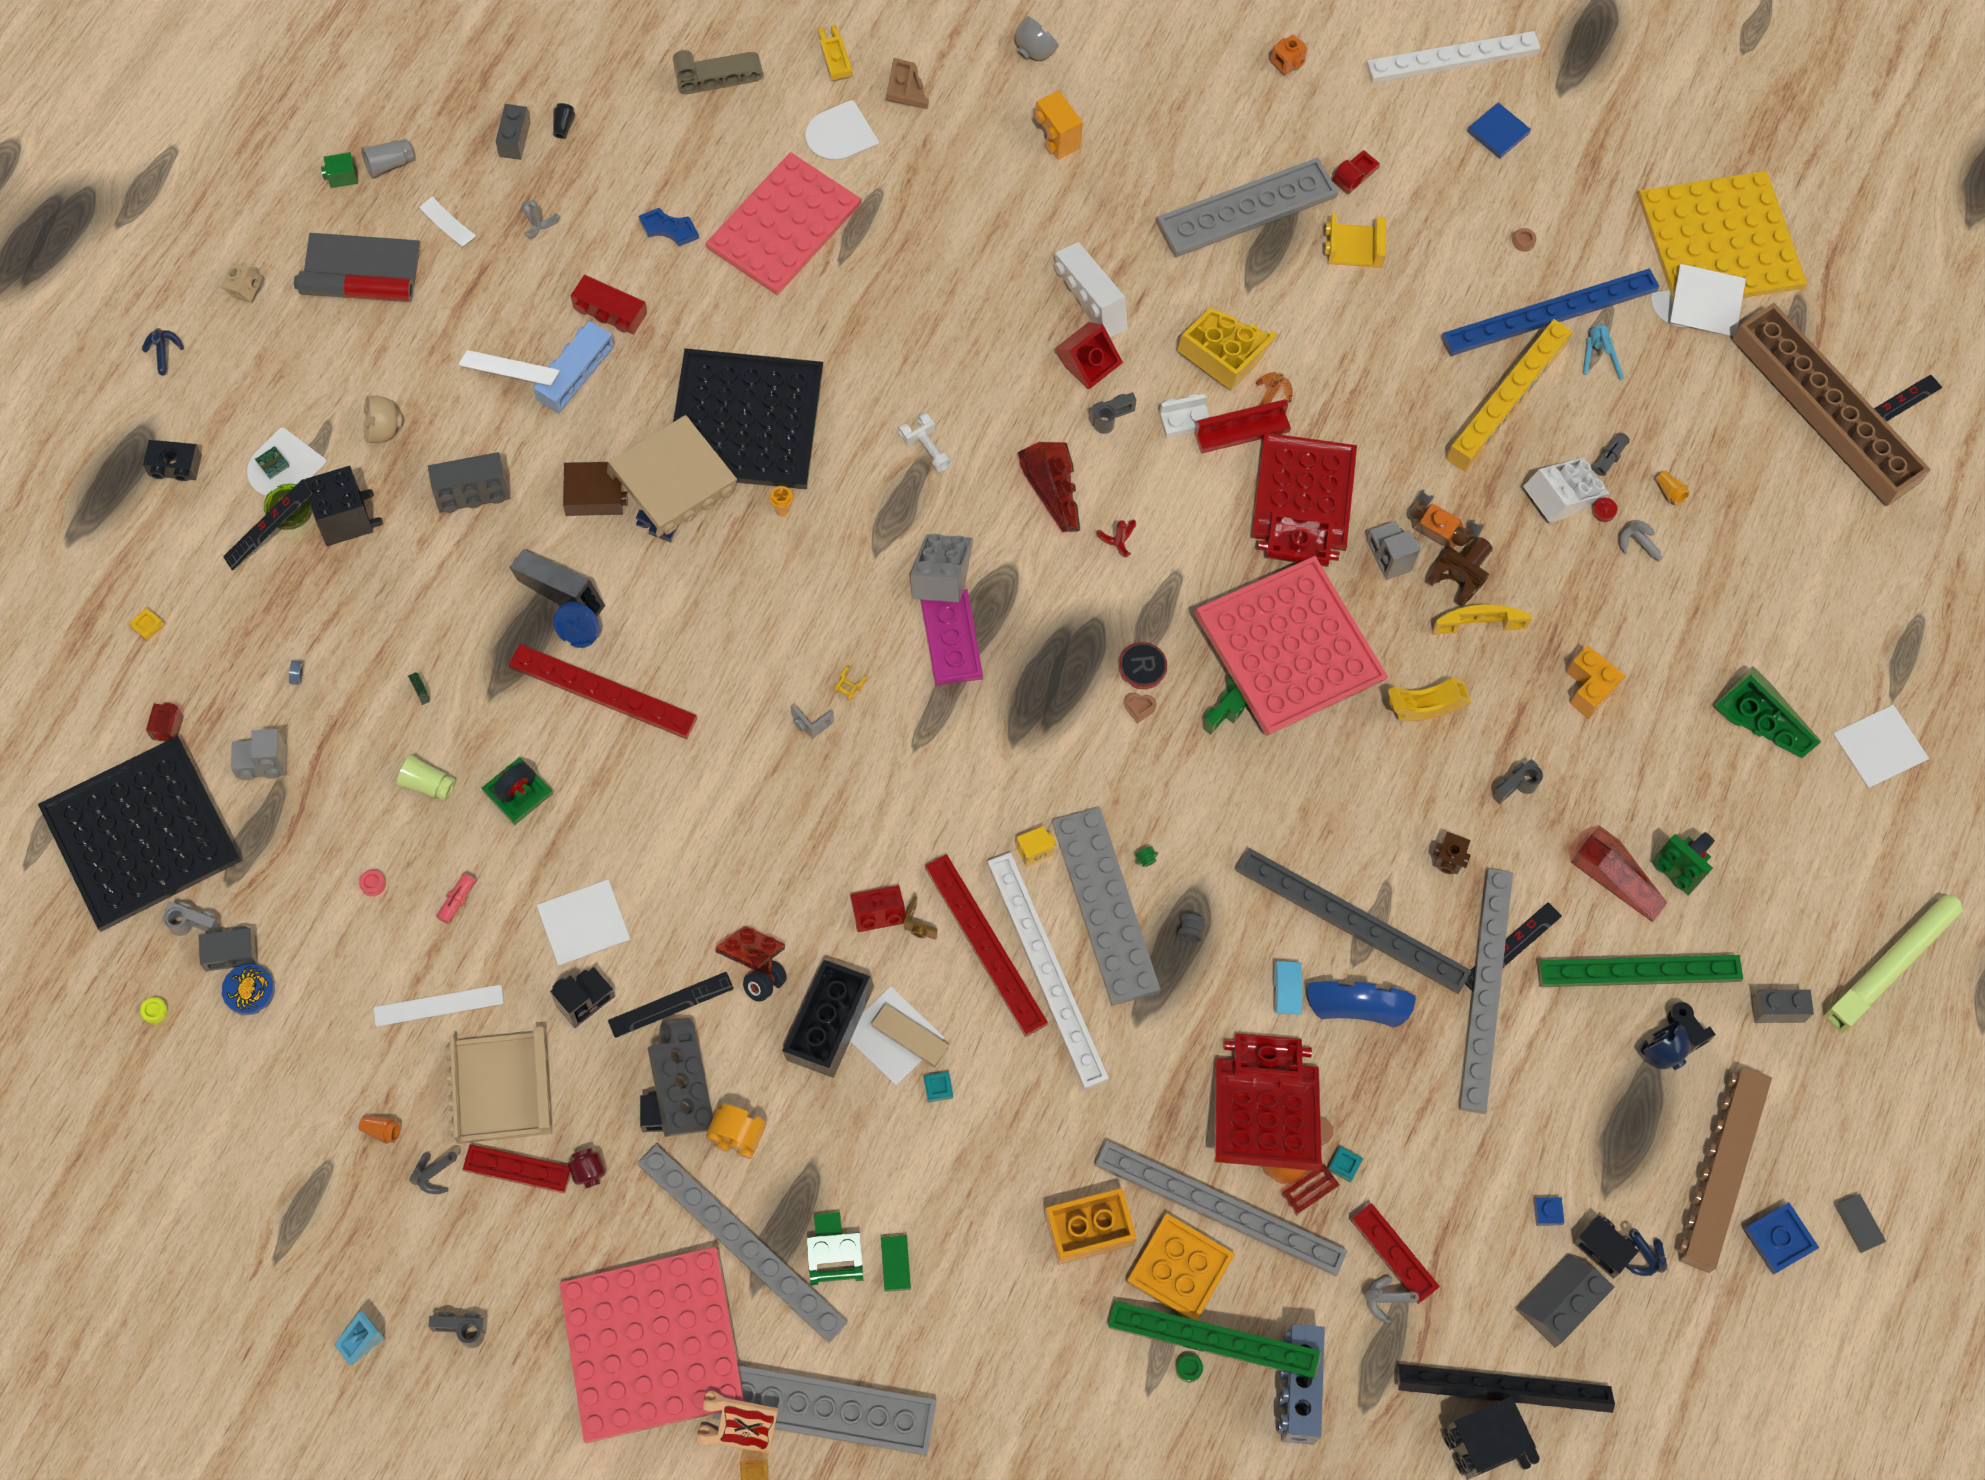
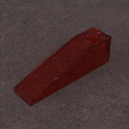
[1018,442,1080,533]

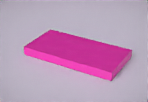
[920,589,983,686]

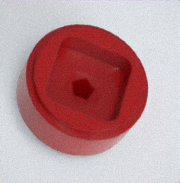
[1592,497,1618,522]

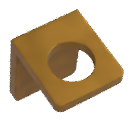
[904,896,938,940]

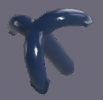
[142,328,184,376]
[1626,1228,1668,1276]

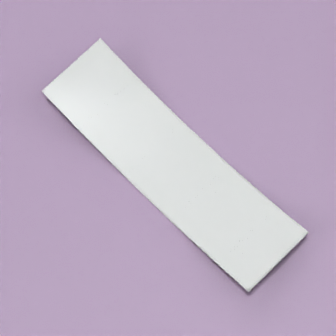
[419,196,476,246]

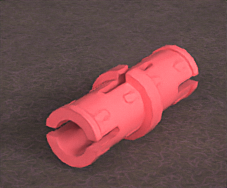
[435,873,476,924]

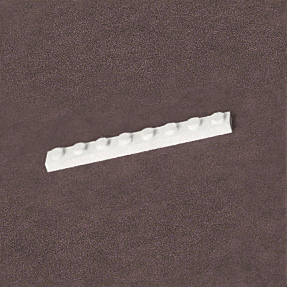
[1366,31,1541,83]

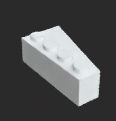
[1054,242,1128,337]

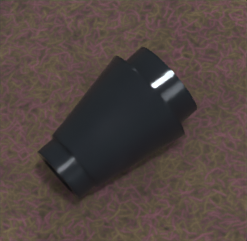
[553,103,575,139]

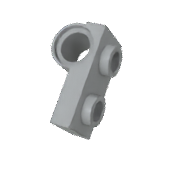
[163,901,221,936]

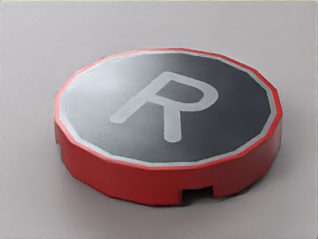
[1119,642,1167,690]

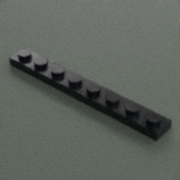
[1396,1364,1615,1413]

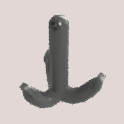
[409,1152,457,1194]

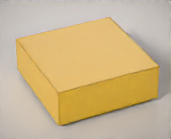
[129,607,165,642]

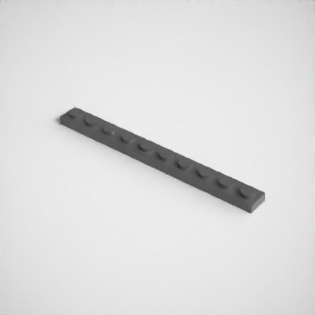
[1236,848,1471,994]

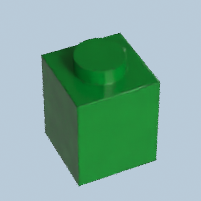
[321,152,358,188]

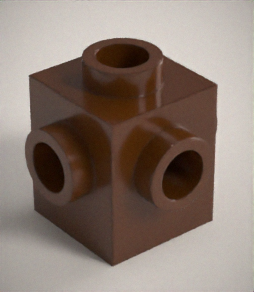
[1432,832,1471,875]

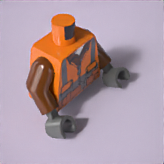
[1411,490,1484,549]

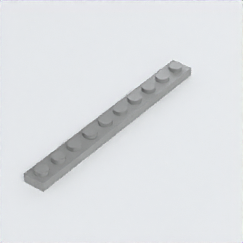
[1459,868,1513,1114]
[1095,1141,1347,1276]
[638,1145,847,1344]

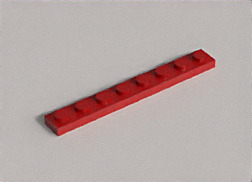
[509,644,697,739]
[925,854,1048,1037]

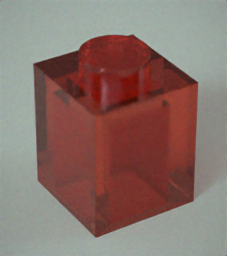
[146,702,184,742]

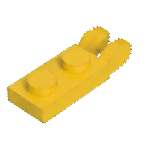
[818,25,853,81]

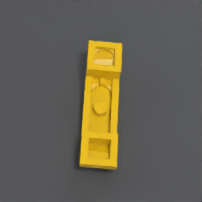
[1432,604,1532,635]

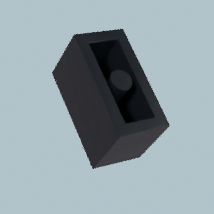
[1573,1215,1639,1279]

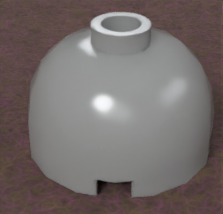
[1015,16,1059,60]

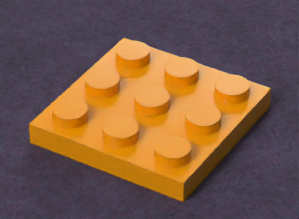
[1126,1213,1235,1321]

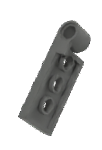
[647,1018,712,1137]

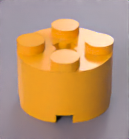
[706,1104,767,1159]

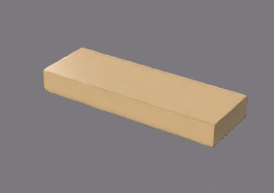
[871,1004,949,1068]

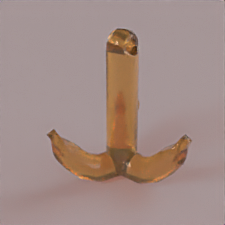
[1256,372,1293,406]

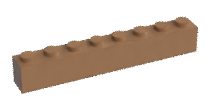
[1678,1066,1772,1273]

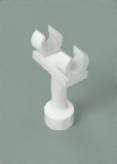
[898,412,953,473]

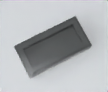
[1835,1194,1886,1253]

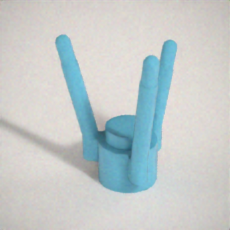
[1583,325,1624,380]

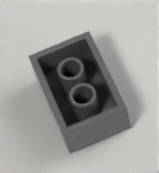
[427,452,510,513]

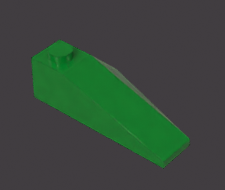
[1715,666,1821,758]

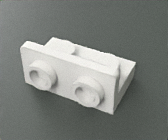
[1159,394,1209,438]

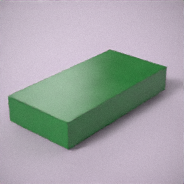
[881,1235,911,1292]

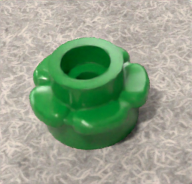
[1135,846,1158,867]

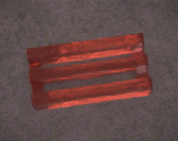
[1281,1164,1340,1216]

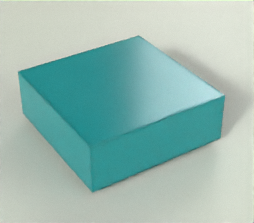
[924,1071,954,1103]
[1327,1146,1363,1183]

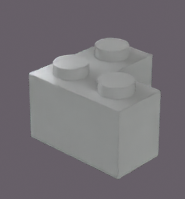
[1366,521,1421,580]
[231,729,287,780]

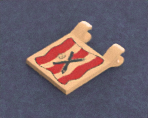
[697,1391,778,1454]

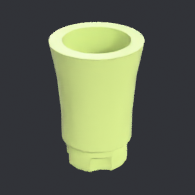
[396,754,456,801]

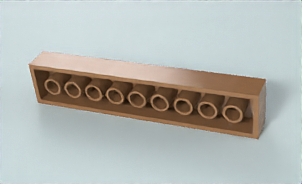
[1732,303,1931,506]

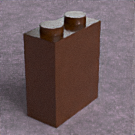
[563,462,628,516]

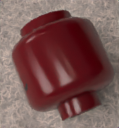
[568,1148,606,1189]

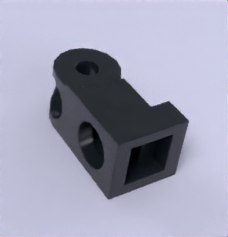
[1667,1002,1716,1053]

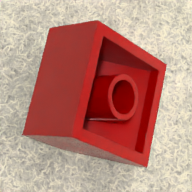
[1055,322,1123,389]

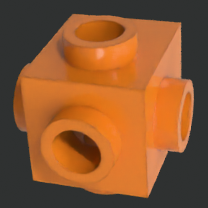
[1271,34,1308,75]

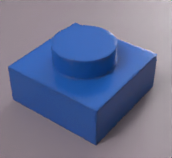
[1534,1197,1565,1226]

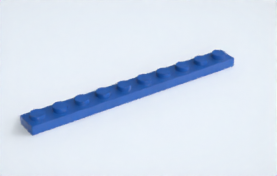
[1442,268,1660,356]

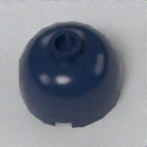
[1638,1022,1692,1070]

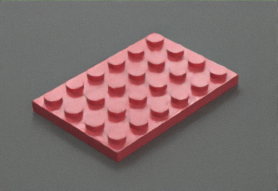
[705,152,862,296]

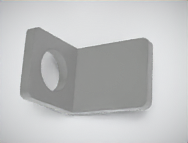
[791,705,834,739]

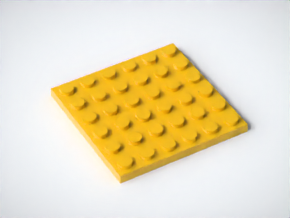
[1637,171,1808,303]

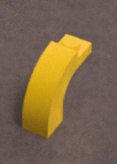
[1388,677,1472,721]

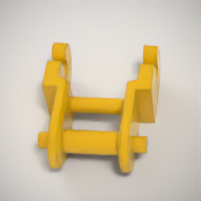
[834,665,868,701]

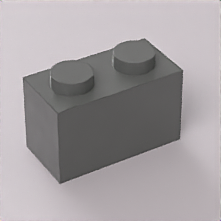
[496,104,530,160]
[198,926,258,971]
[1752,990,1814,1023]

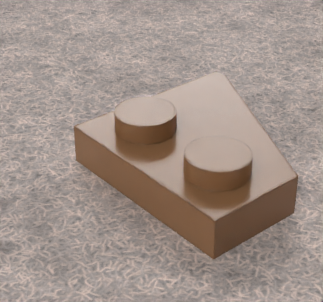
[886,58,929,109]

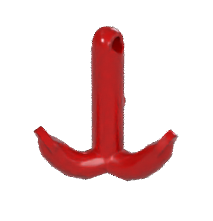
[1097,519,1136,558]

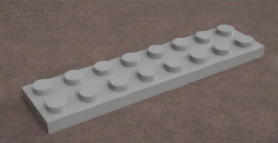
[1156,157,1338,257]
[1052,807,1161,1006]
[713,1366,937,1456]

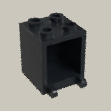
[303,465,383,546]
[1443,1396,1540,1480]

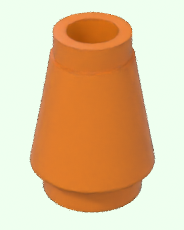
[359,1116,401,1144]

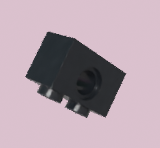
[143,440,202,481]

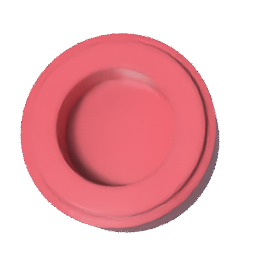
[359,870,386,896]

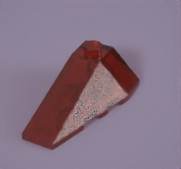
[1571,825,1667,923]

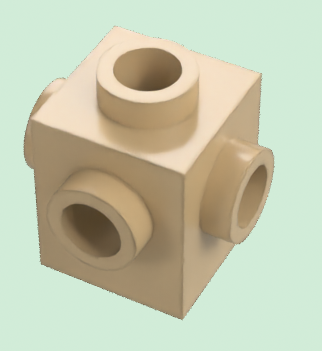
[220,262,263,302]

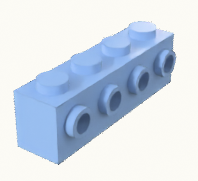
[533,321,614,413]

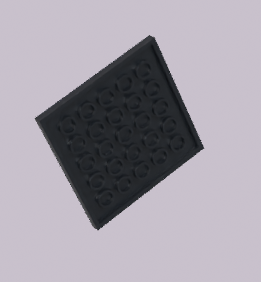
[673,348,824,489]
[38,736,241,932]

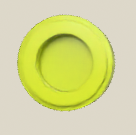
[140,997,168,1025]

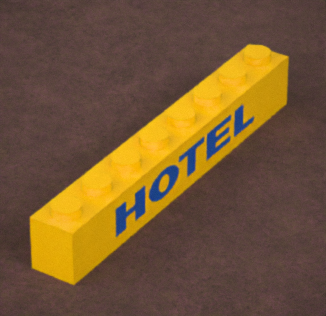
[1446,319,1573,472]

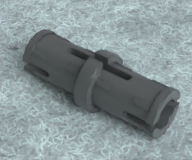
[1593,432,1630,476]

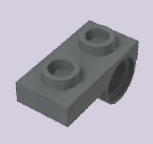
[1089,392,1137,434]
[1493,759,1543,805]
[428,1312,487,1348]

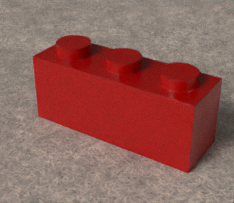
[570,274,647,335]

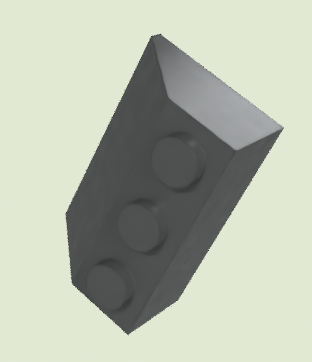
[1516,1254,1615,1348]

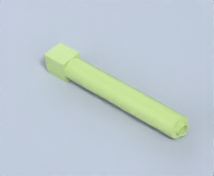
[1824,895,1963,1034]

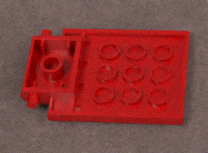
[1252,432,1357,567]
[1215,1033,1322,1171]

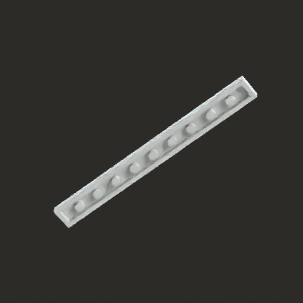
[987,852,1109,1090]

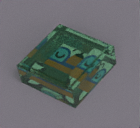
[255,446,290,479]
[408,672,430,705]

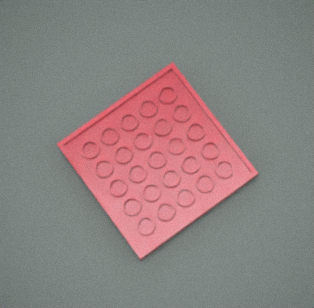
[1194,556,1388,736]
[559,1247,745,1444]

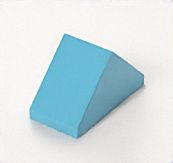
[334,1311,385,1365]

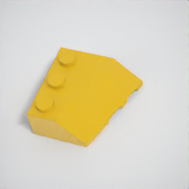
[1177,308,1278,391]

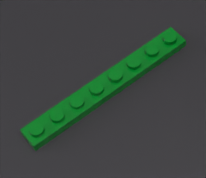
[1538,955,1743,987]
[1108,1301,1322,1380]

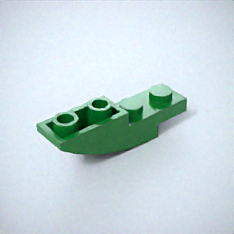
[1203,674,1248,735]

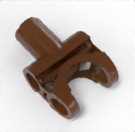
[1427,537,1493,606]

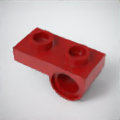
[1332,150,1380,194]

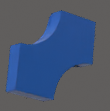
[639,208,699,247]

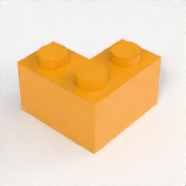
[1034,90,1083,160]
[1566,645,1626,719]

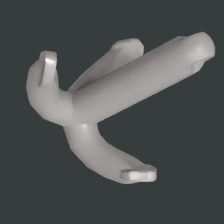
[522,200,559,238]
[1620,520,1663,561]
[1365,1276,1419,1323]

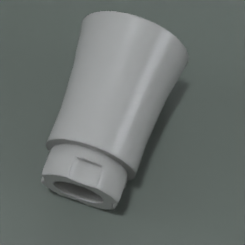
[361,139,414,178]

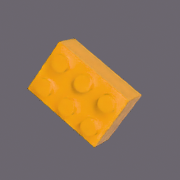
[1044,1188,1137,1265]

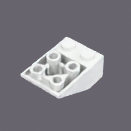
[1523,458,1610,523]

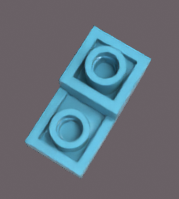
[1273,961,1303,1015]

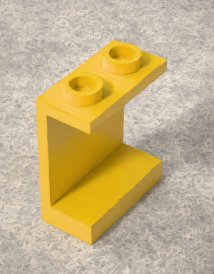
[1324,213,1386,268]

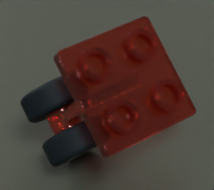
[715,926,787,1002]

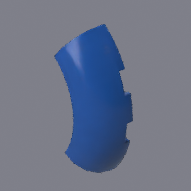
[1308,981,1416,1028]

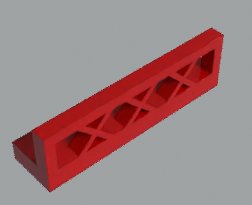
[1194,399,1291,454]

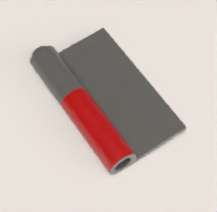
[294,233,420,302]

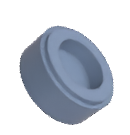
[289,660,303,685]

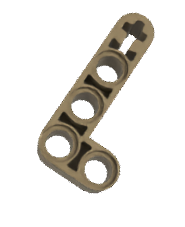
[673,50,764,94]

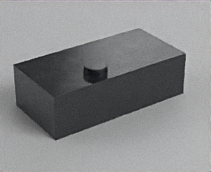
[782,960,874,1078]

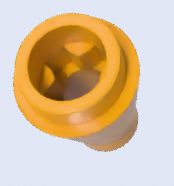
[1656,471,1690,505]
[769,486,793,516]

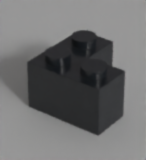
[550,967,615,1028]

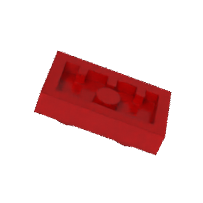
[850,885,906,932]

